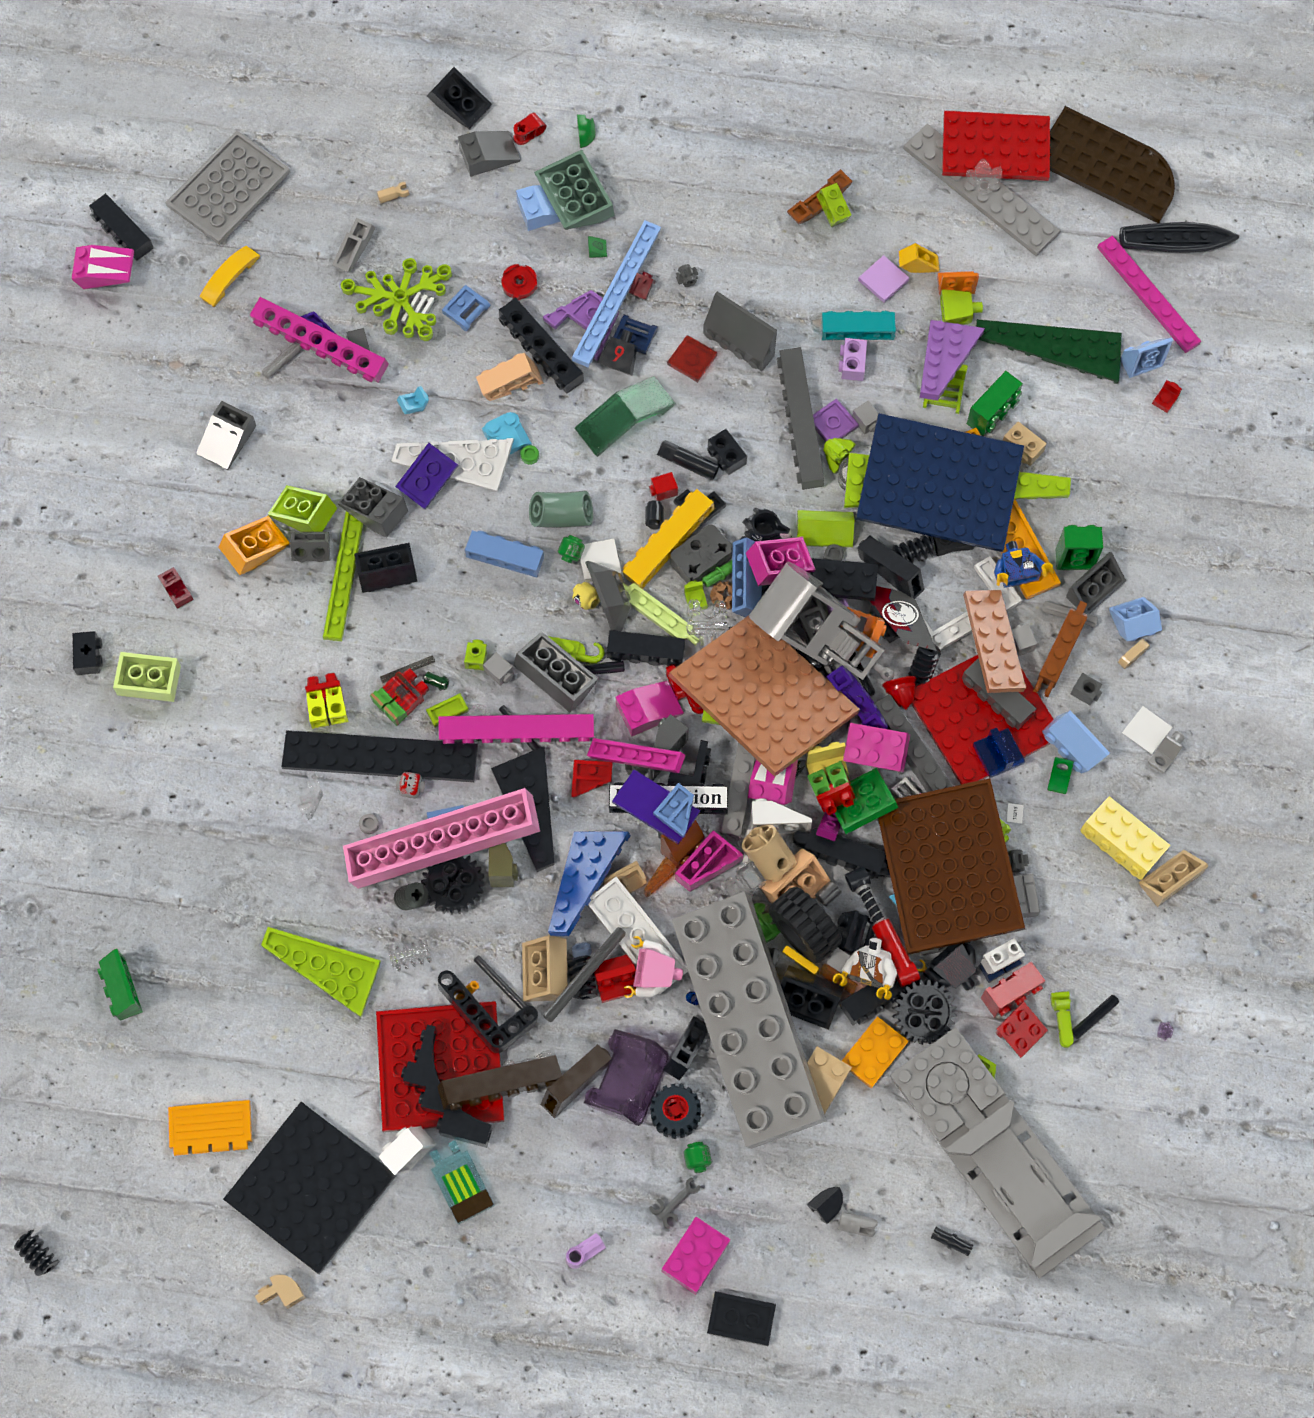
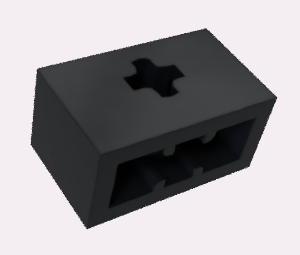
[72,631,103,675]

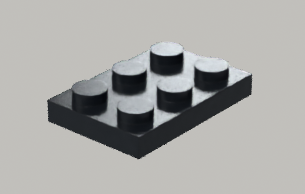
[707,1291,776,1347]

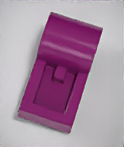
[816,812,841,841]

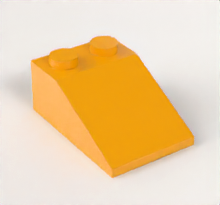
[218,515,290,575]

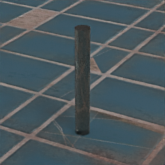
[380,655,435,684]

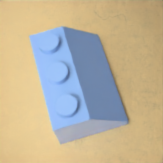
[1042,711,1110,774]

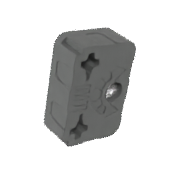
[670,525,732,583]

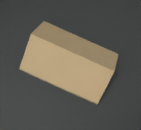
[1139,850,1208,907]

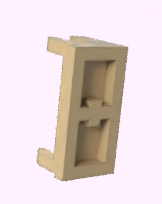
[603,861,647,893]

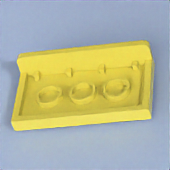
[1080,796,1171,880]

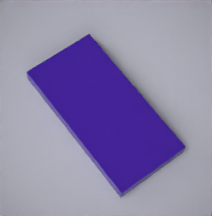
[612,770,700,845]

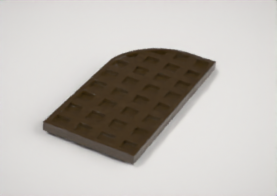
[1050,106,1175,223]

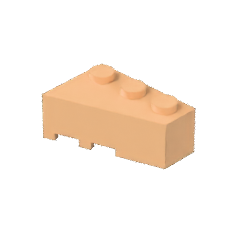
[476,353,544,401]

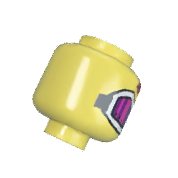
[572,582,600,610]

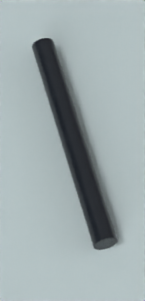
[473,955,531,1017]

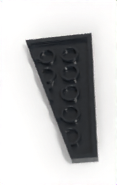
[491,746,555,872]

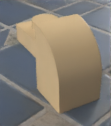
[255,1275,306,1309]

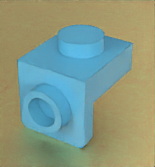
[397,386,429,415]

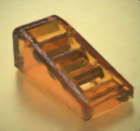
[644,857,676,897]

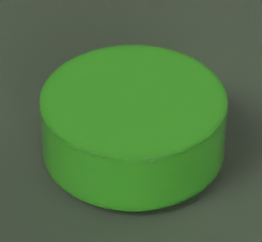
[520,445,539,465]

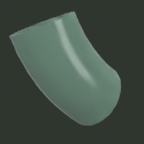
[529,491,593,528]

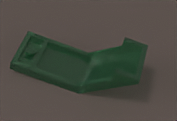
[575,376,676,457]

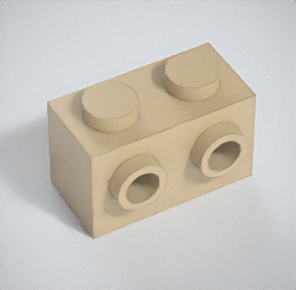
[1003,421,1047,466]

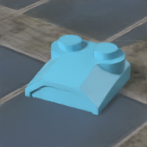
[482,412,532,454]

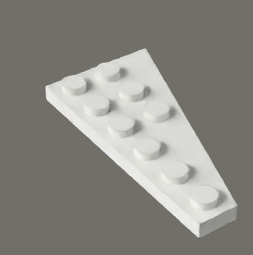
[392,438,514,492]

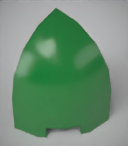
[577,114,596,148]

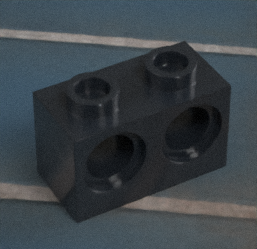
[707,429,747,475]

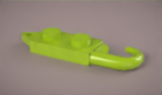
[548,636,605,664]

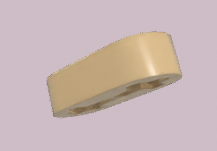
[1118,639,1150,669]

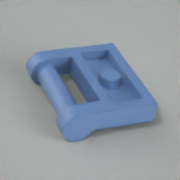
[442,285,490,331]

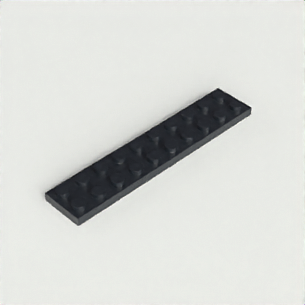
[281,730,478,783]

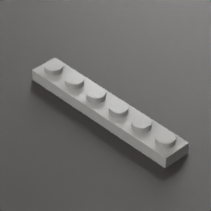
[721,742,755,837]

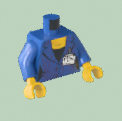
[994,541,1054,588]

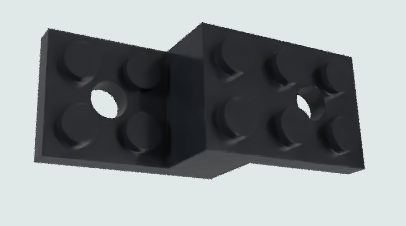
[658,740,711,839]

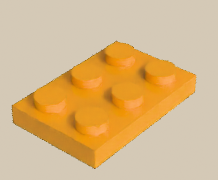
[841,1016,909,1089]

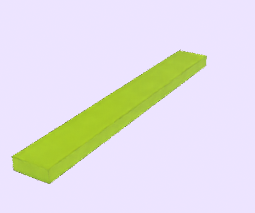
[323,511,363,642]

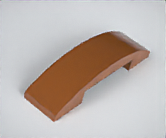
[787,169,852,224]

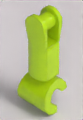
[1050,991,1074,1048]

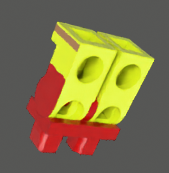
[305,673,349,729]

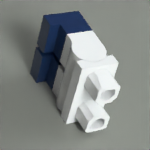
[979,938,1025,983]

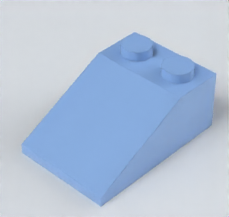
[516,185,560,231]
[1120,338,1173,378]

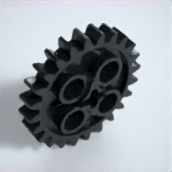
[421,855,485,915]
[892,979,957,1045]

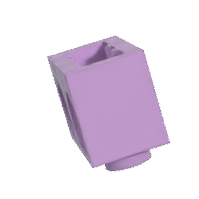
[838,338,867,381]

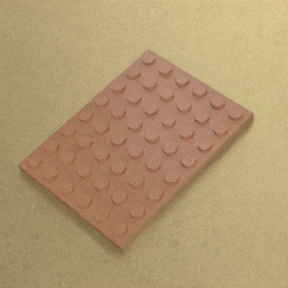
[669,615,859,776]

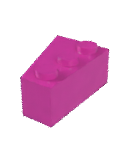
[675,830,743,892]

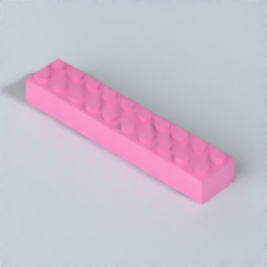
[343,788,540,889]

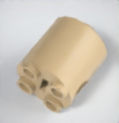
[742,824,797,882]

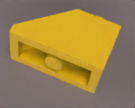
[899,243,939,273]

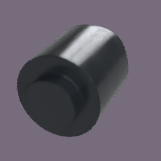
[645,500,664,530]

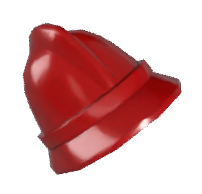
[882,676,916,710]

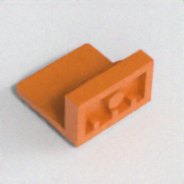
[937,271,979,295]

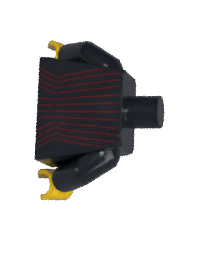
[916,942,976,991]

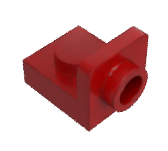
[1152,380,1182,413]

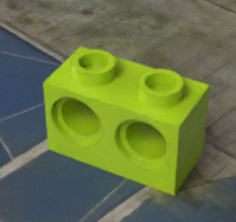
[817,183,852,227]

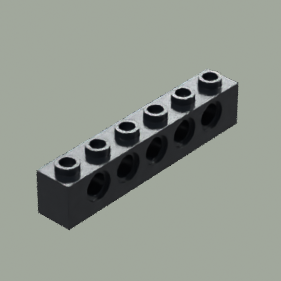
[498,298,584,394]

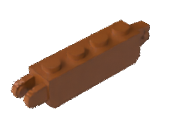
[1033,601,1087,698]

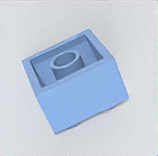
[1109,597,1162,641]

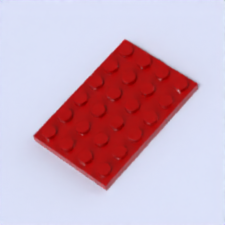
[942,111,1050,181]

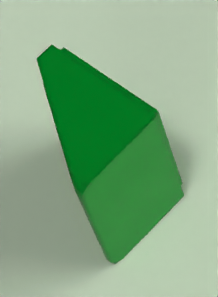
[588,236,607,258]

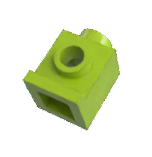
[464,639,487,671]

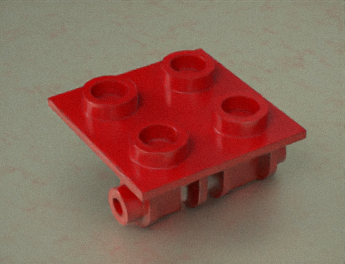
[996,1001,1048,1058]

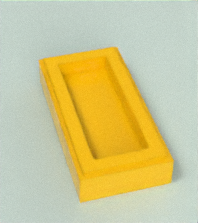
[782,946,819,975]

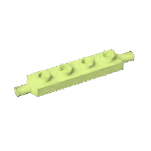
[623,583,700,646]

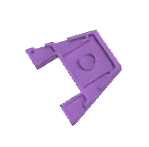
[543,290,619,361]

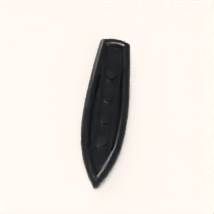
[1119,222,1239,253]

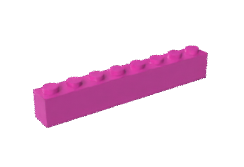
[438,714,594,744]

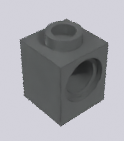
[1070,673,1102,705]

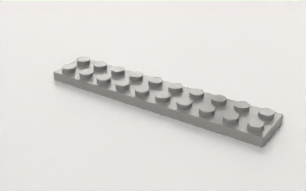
[903,123,1060,256]

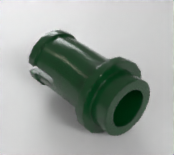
[423,671,449,691]

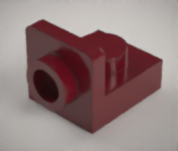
[629,271,656,300]

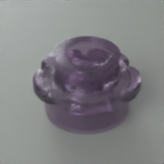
[1157,1021,1173,1041]

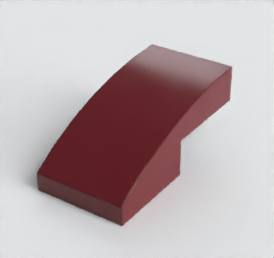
[158,567,194,609]

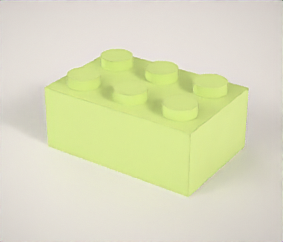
[113,652,181,702]

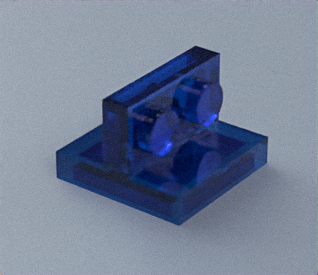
[973,727,1025,778]

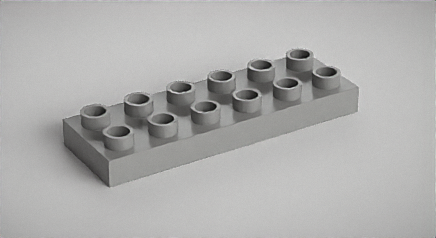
[672,891,827,1149]

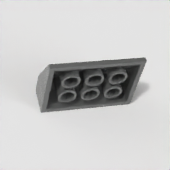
[703,291,777,371]

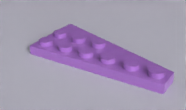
[920,320,985,401]

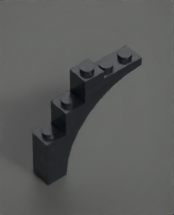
[401,1025,493,1148]

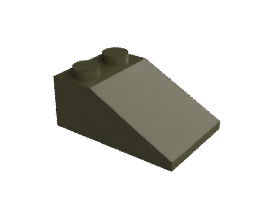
[488,843,518,887]

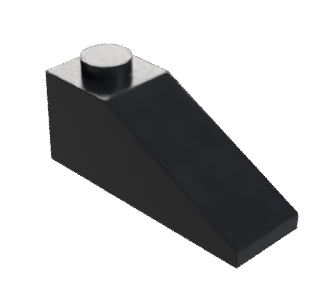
[663,1016,708,1081]

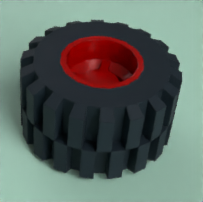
[650,1083,701,1139]

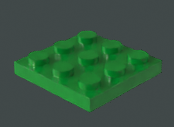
[835,768,898,834]

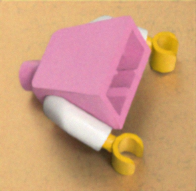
[624,936,683,998]

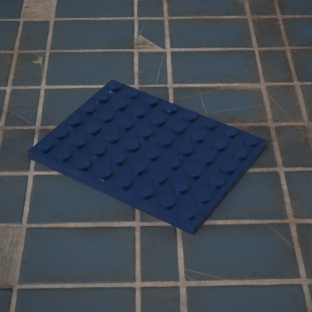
[856,413,1024,552]

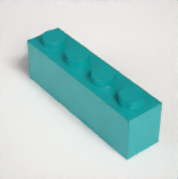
[821,310,896,341]

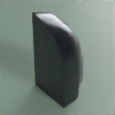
[807,1187,843,1224]

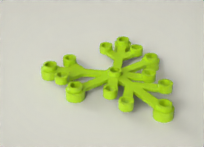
[341,258,452,341]

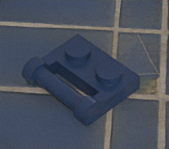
[613,314,658,355]

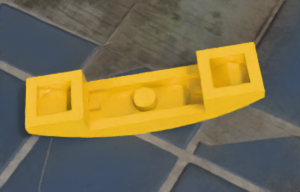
[200,246,260,307]

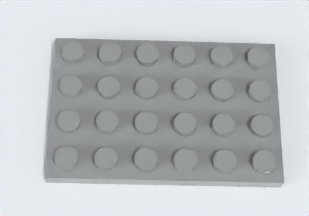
[165,130,290,245]

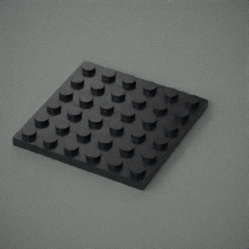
[223,1102,396,1275]

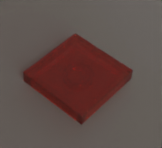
[667,335,717,383]

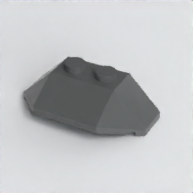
[585,561,631,631]

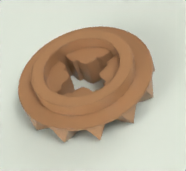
[710,581,732,610]

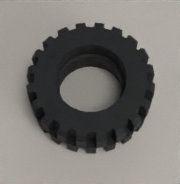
[769,887,842,963]

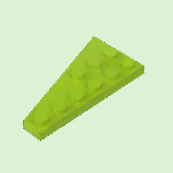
[261,927,381,1018]

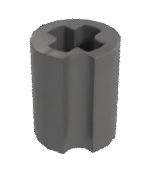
[815,881,842,907]

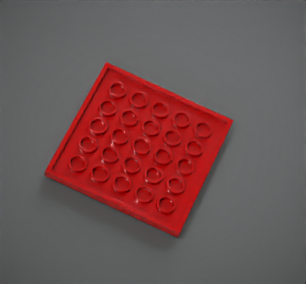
[911,654,1054,784]
[376,1001,505,1132]

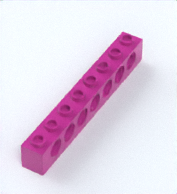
[250,297,389,383]

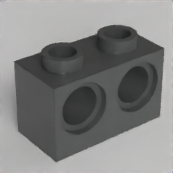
[290,532,330,562]

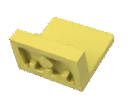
[805,742,849,783]

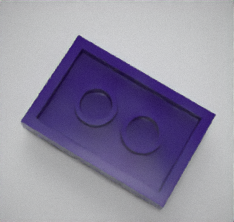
[395,442,459,510]

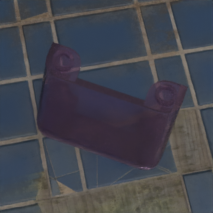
[584,1029,669,1126]

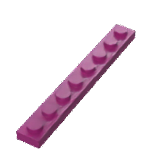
[1097,236,1201,353]

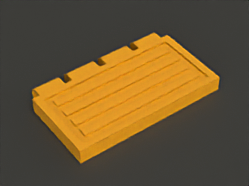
[168,1100,252,1156]

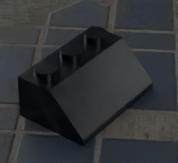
[354,542,418,593]
[781,965,845,1030]

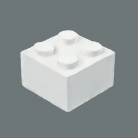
[379,1126,436,1175]

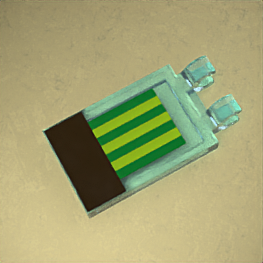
[430,1140,495,1225]

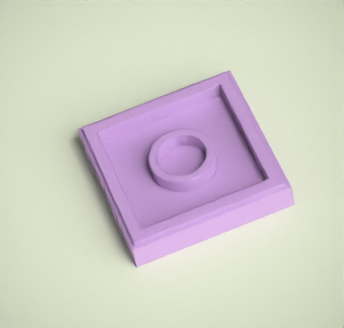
[858,255,909,303]

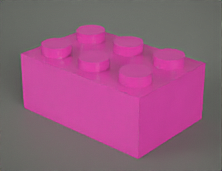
[843,723,911,773]
[661,1217,731,1295]

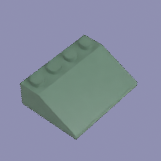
[534,150,615,230]

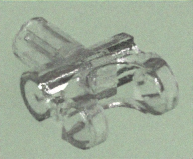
[686,599,728,650]

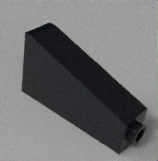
[857,535,925,599]

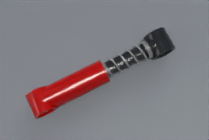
[845,866,920,987]

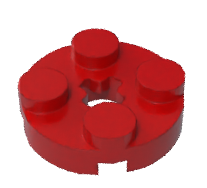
[501,264,537,301]

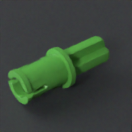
[702,560,732,587]

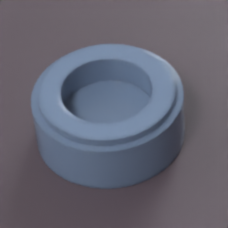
[571,942,592,958]

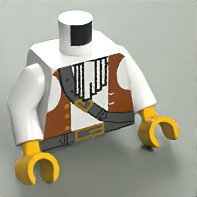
[833,938,897,1000]

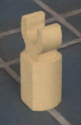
[377,182,409,204]

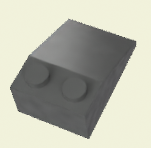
[458,131,520,177]
[648,714,689,781]

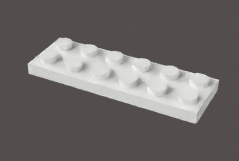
[588,877,688,995]

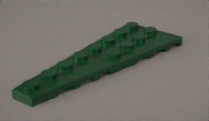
[976,319,1122,384]

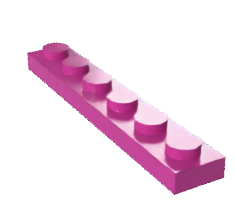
[587,738,686,773]

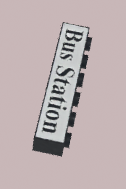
[609,782,728,815]

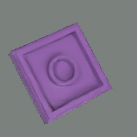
[813,399,859,442]

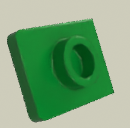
[1047,757,1074,794]

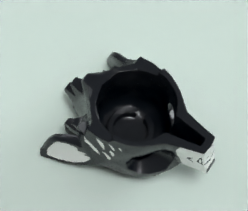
[740,508,792,542]

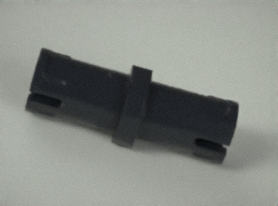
[931,1226,974,1257]

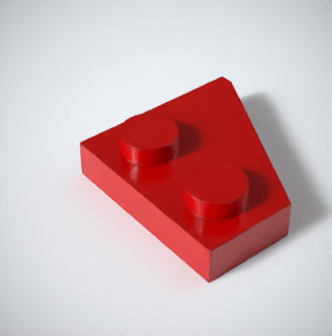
[571,760,613,798]

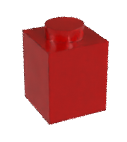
[649,472,678,501]

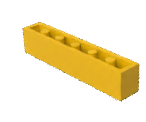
[623,489,715,589]

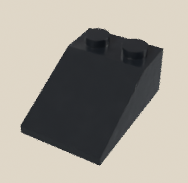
[427,67,492,129]

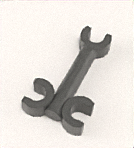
[649,1177,701,1229]

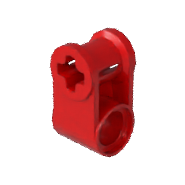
[513,112,547,145]

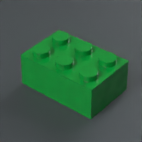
[966,370,1023,436]
[1055,525,1103,570]

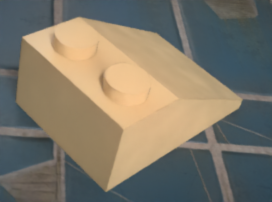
[807,1046,852,1114]

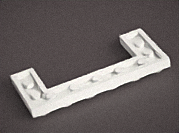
[923,556,1022,651]

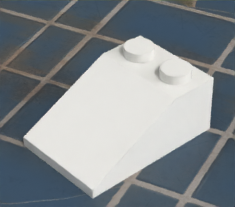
[750,799,812,835]

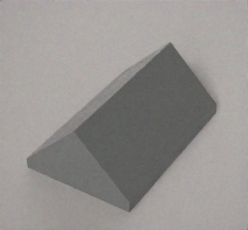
[1066,552,1126,614]

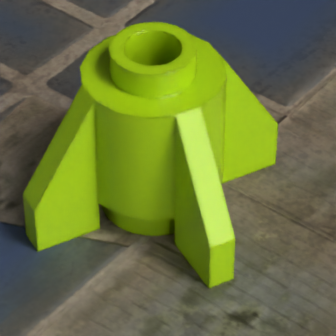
[824,438,856,474]

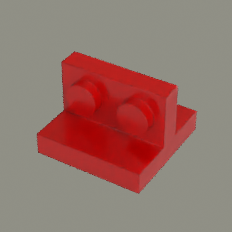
[594,954,637,1003]

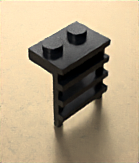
[837,910,882,953]

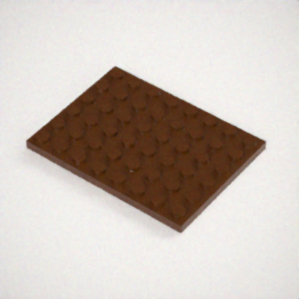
[878,778,1026,955]

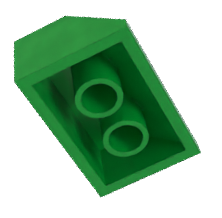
[97,949,143,1021]

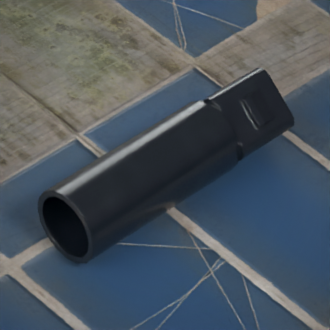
[657,440,720,481]

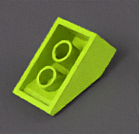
[268,485,337,532]

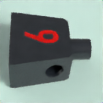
[597,329,638,376]

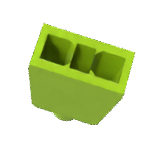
[940,289,983,325]

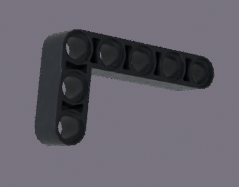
[438,970,538,1053]

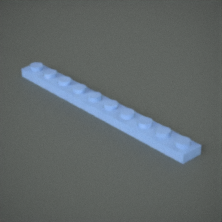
[572,220,661,368]

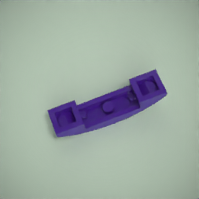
[827,665,888,729]

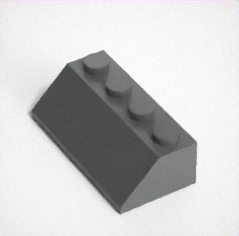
[513,631,599,712]

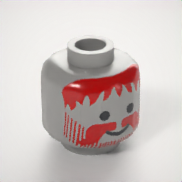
[396,772,425,799]

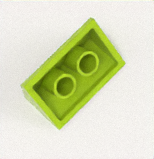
[797,510,854,548]

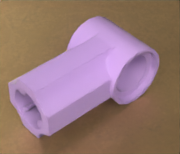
[566,1233,606,1269]

